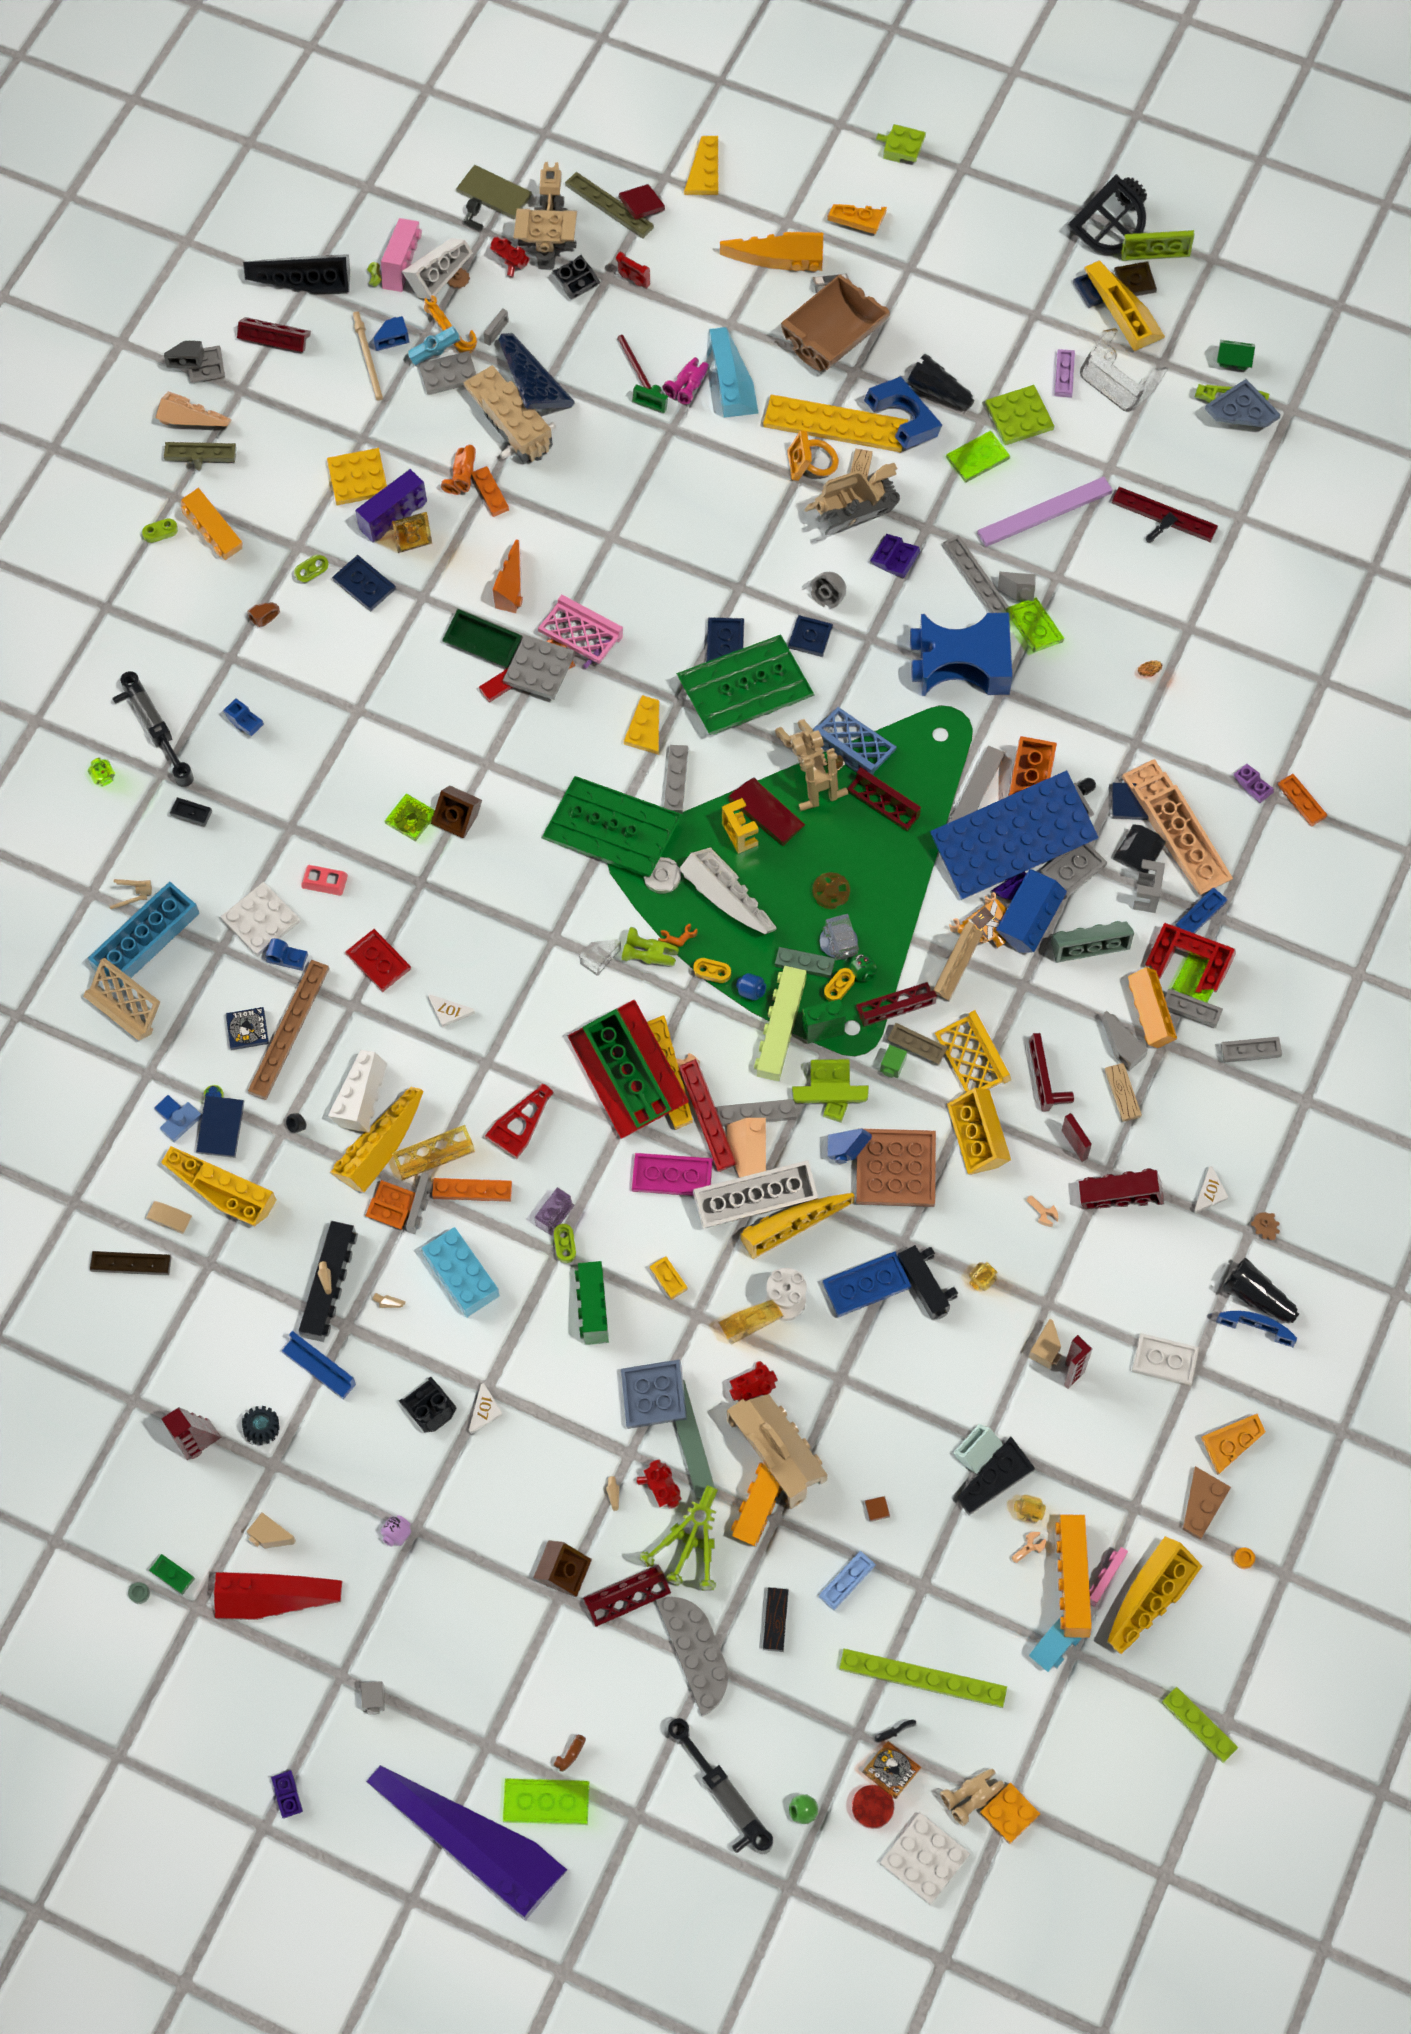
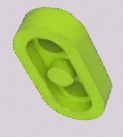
[142,518,178,543]
[294,554,329,582]
[554,1224,576,1263]

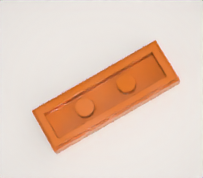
[1277,774,1327,827]

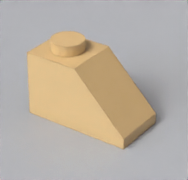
[1029,1319,1062,1369]
[246,1513,296,1549]

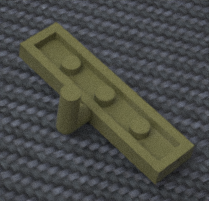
[164,442,237,471]

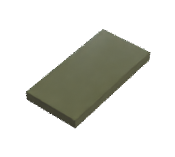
[456,164,532,219]

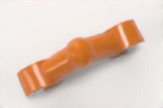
[658,924,697,947]

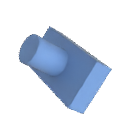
[160,1102,202,1142]

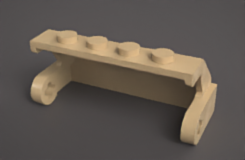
[727,1394,828,1509]

